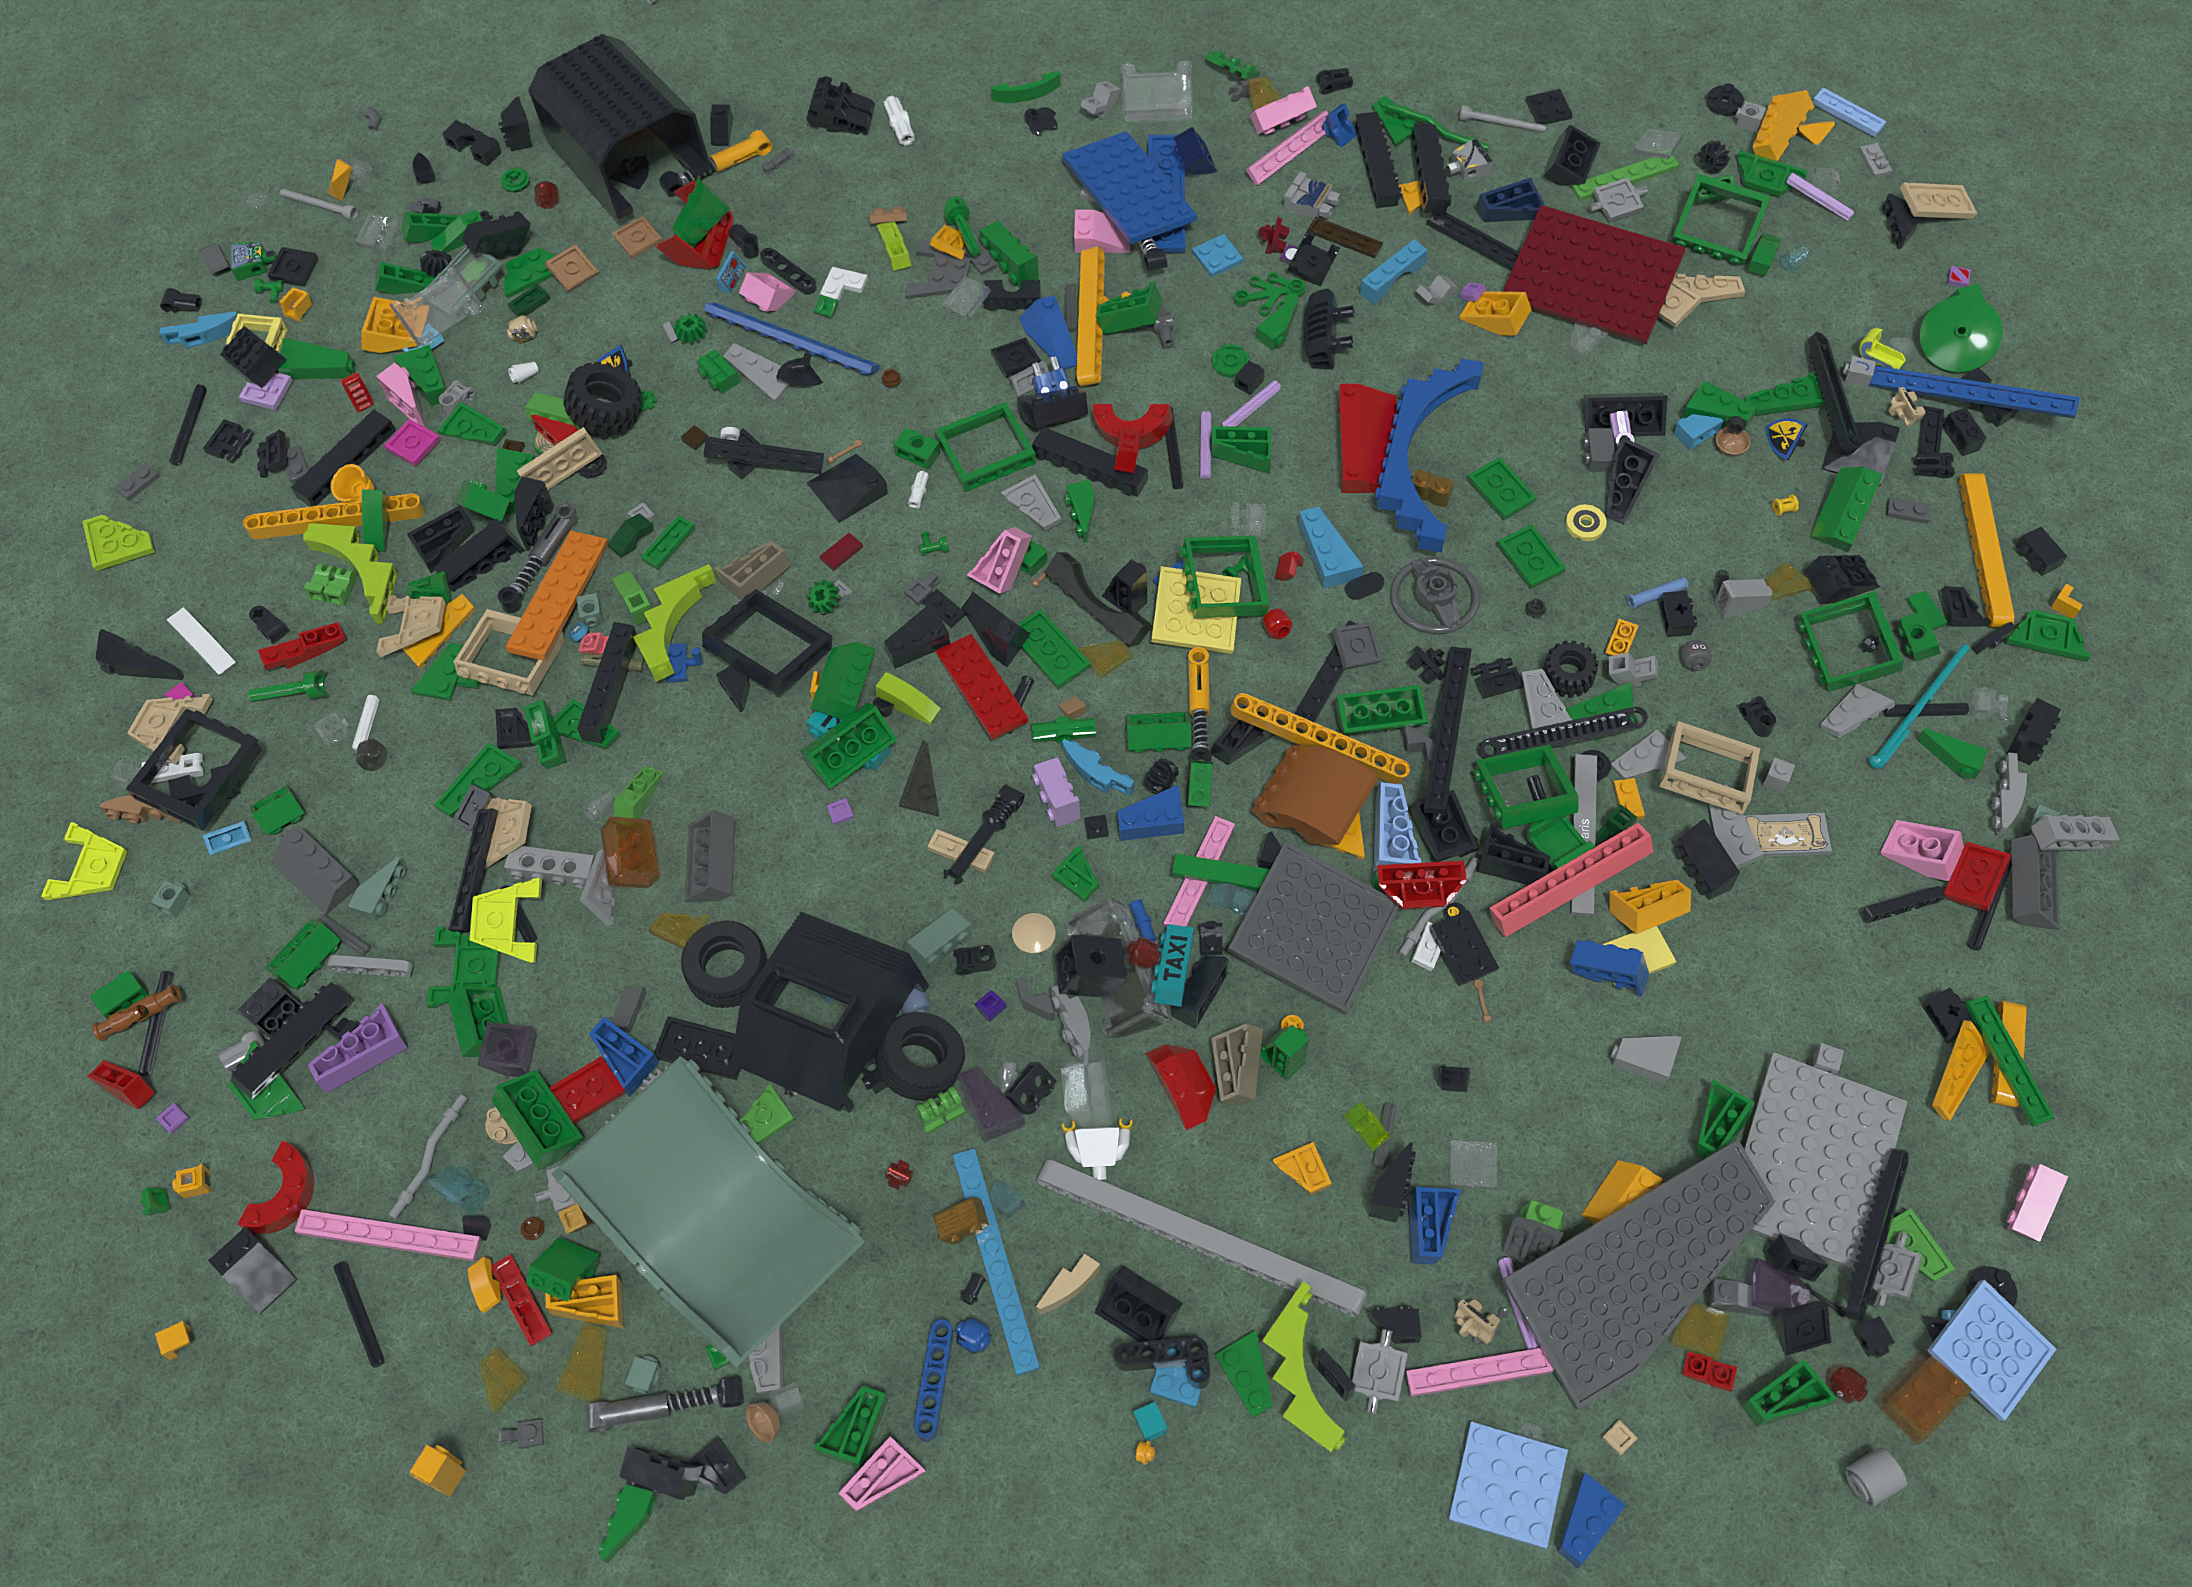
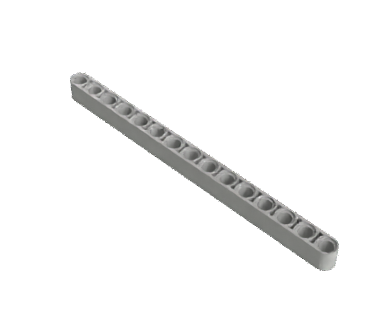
[1036,1159,1367,1317]

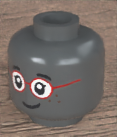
[1682,640,1711,671]

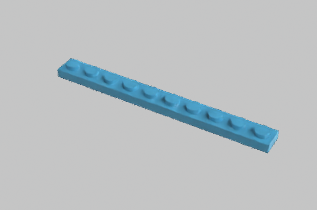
[953,1148,1040,1376]

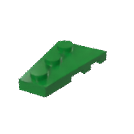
[1206,50,1261,79]
[1372,95,1418,148]
[437,401,507,446]
[410,642,464,701]
[553,698,620,750]
[1215,1330,1273,1419]

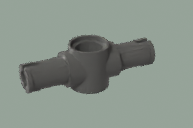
[1152,302,1174,348]

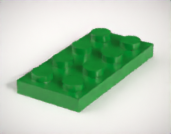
[1018,608,1091,689]

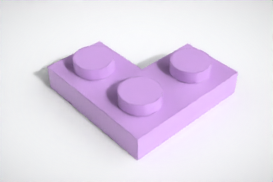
[239,372,293,410]

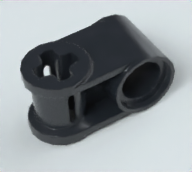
[249,606,289,644]
[1739,696,1776,738]
[953,945,997,976]

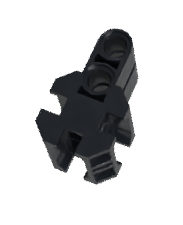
[806,76,875,136]

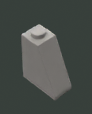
[1715,579,1773,619]
[1611,1036,1682,1084]

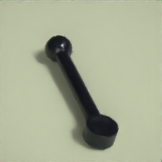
[1802,1283,1846,1317]

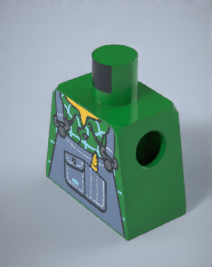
[231,242,277,281]

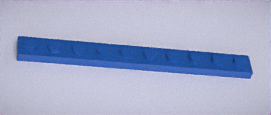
[704,302,880,375]
[1870,366,2080,419]

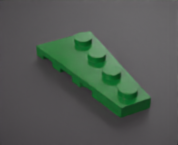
[434,742,522,818]

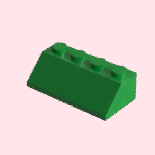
[1810,467,1883,552]
[810,642,875,720]
[1335,685,1428,734]
[800,702,897,789]
[492,1070,583,1170]

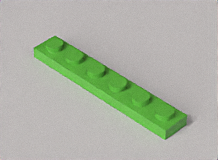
[1571,152,1679,201]

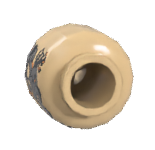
[507,315,537,343]

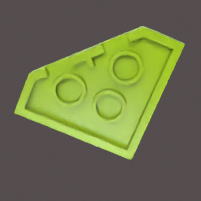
[82,515,155,571]

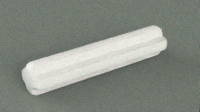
[352,695,379,752]

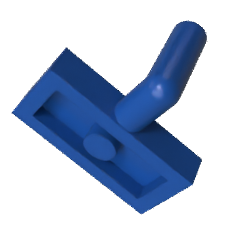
[666,643,703,683]

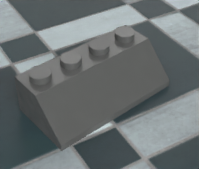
[685,810,735,902]
[272,825,359,915]
[2010,834,2060,930]

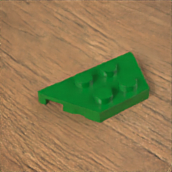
[1737,150,1808,197]
[504,247,556,299]
[2006,610,2090,661]
[1566,682,1635,741]
[228,1040,306,1121]

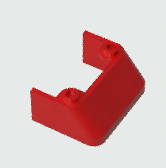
[656,180,733,269]

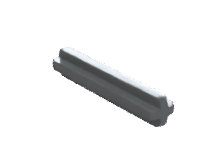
[1065,284,1076,332]
[316,914,371,956]
[1373,1103,1397,1169]

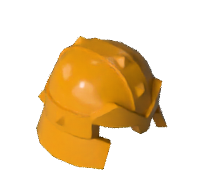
[331,464,374,502]

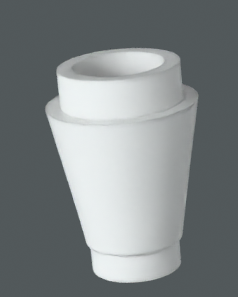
[508,362,539,383]

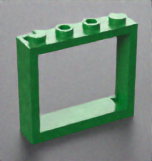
[1672,173,1771,265]
[935,402,1036,492]
[1179,535,1270,618]
[1798,591,1903,692]
[1473,744,1579,829]

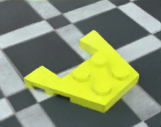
[41,822,127,900]
[470,878,542,964]

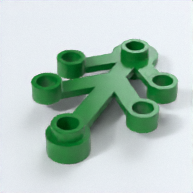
[1234,272,1306,317]

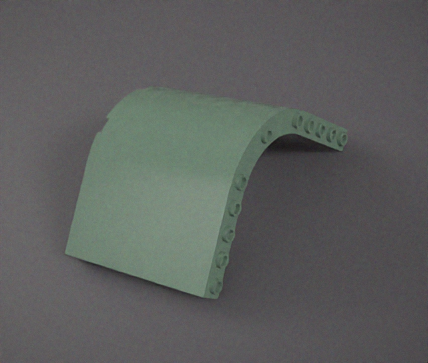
[551,1056,864,1368]

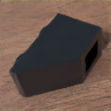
[1369,1306,1422,1344]

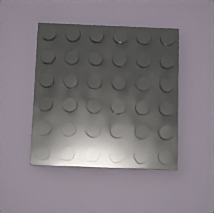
[1227,841,1400,1015]

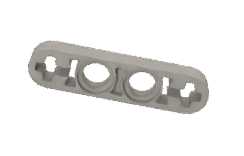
[327,955,413,977]

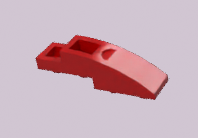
[258,622,345,670]

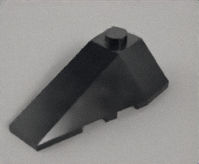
[1606,437,1660,525]
[962,592,1031,667]
[95,629,184,680]

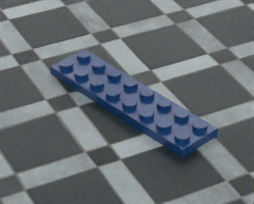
[1148,135,1185,253]

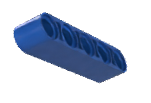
[914,1319,954,1442]

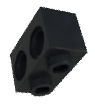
[1942,408,1987,457]
[1002,1062,1057,1115]

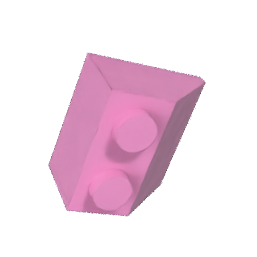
[739,272,796,312]

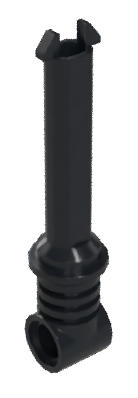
[944,784,1025,885]

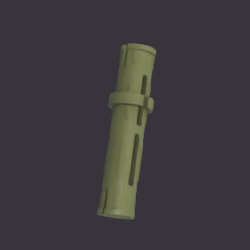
[581,652,645,672]

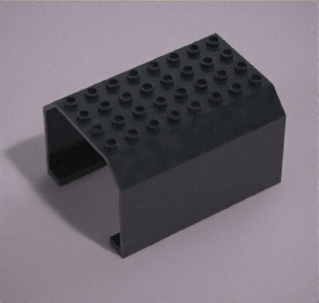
[528,34,712,220]

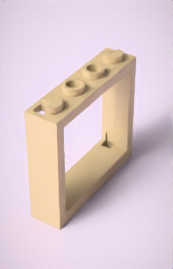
[454,609,564,696]
[1660,721,1760,815]

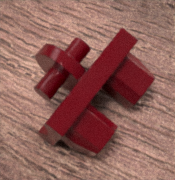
[1258,217,1290,255]

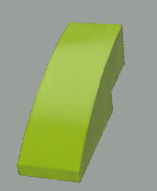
[877,221,911,271]
[875,672,941,725]

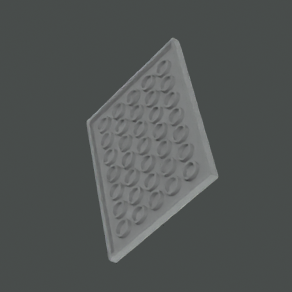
[1744,1052,1908,1271]

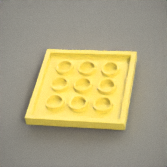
[1151,566,1241,654]

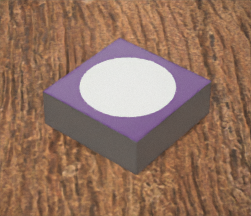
[1280,244,1298,265]

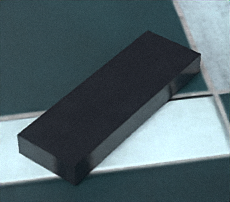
[1918,406,1944,454]

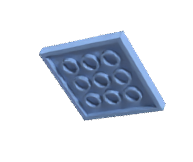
[1927,1280,2056,1421]
[1449,1422,1568,1549]

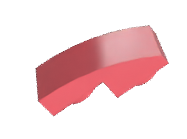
[578,632,609,655]

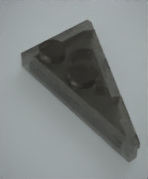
[899,740,939,817]

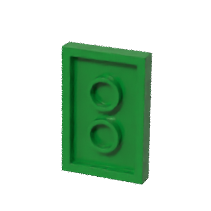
[1467,457,1537,520]
[1497,524,1566,589]

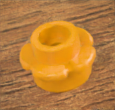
[1136,1440,1155,1465]

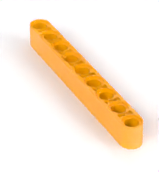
[1077,246,1105,387]
[1959,473,2014,628]
[243,494,425,539]
[1230,693,1410,784]

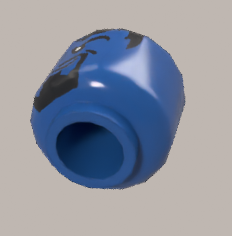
[955,1318,992,1354]

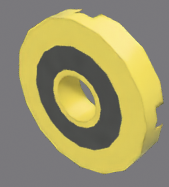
[1565,504,1607,541]

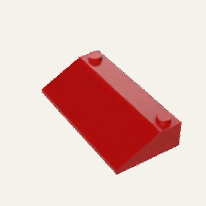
[1338,384,1397,493]

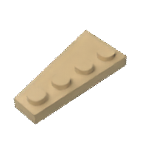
[1674,274,1745,303]

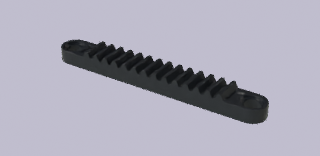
[1808,332,1861,454]
[1480,707,1648,758]
[1846,1148,1909,1322]

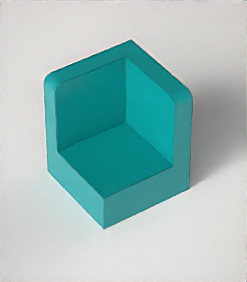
[1133,1402,1168,1442]

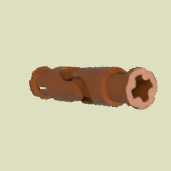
[92,984,182,1042]

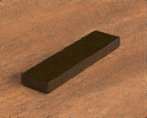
[1307,216,1383,259]

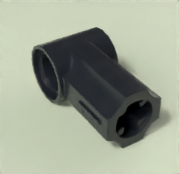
[729,223,759,259]
[160,288,202,313]

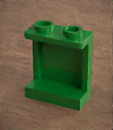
[1527,815,1595,871]
[527,1237,600,1302]

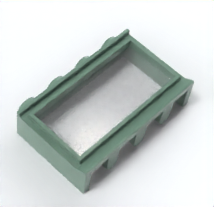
[420,246,509,325]

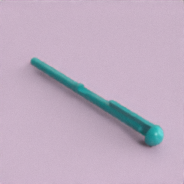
[1869,644,1970,769]

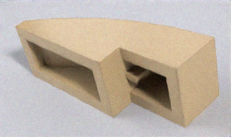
[1036,1254,1100,1314]

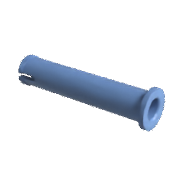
[1627,577,1688,610]

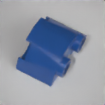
[1323,104,1356,147]

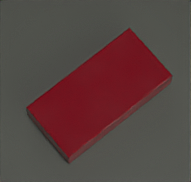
[819,533,863,572]

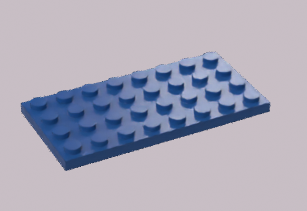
[1062,131,1197,244]

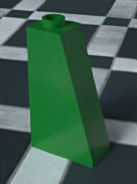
[278,338,356,380]

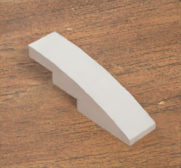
[167,607,236,676]

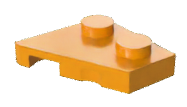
[1398,181,1422,215]

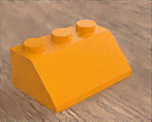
[1582,1160,1663,1224]

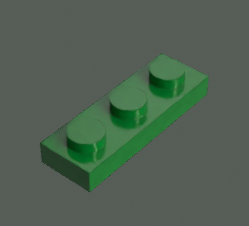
[641,515,695,570]

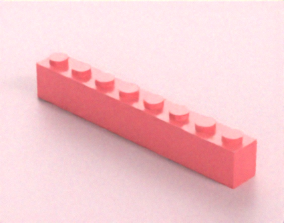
[1490,823,1653,937]

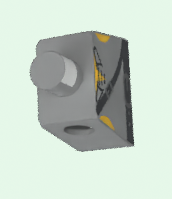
[1445,138,1493,181]

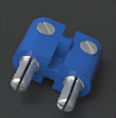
[1032,356,1070,394]

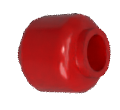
[1262,608,1293,639]

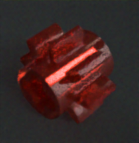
[885,1159,914,1190]

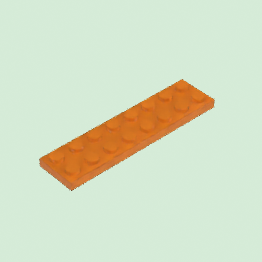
[505,531,608,661]

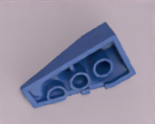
[1019,295,1077,370]

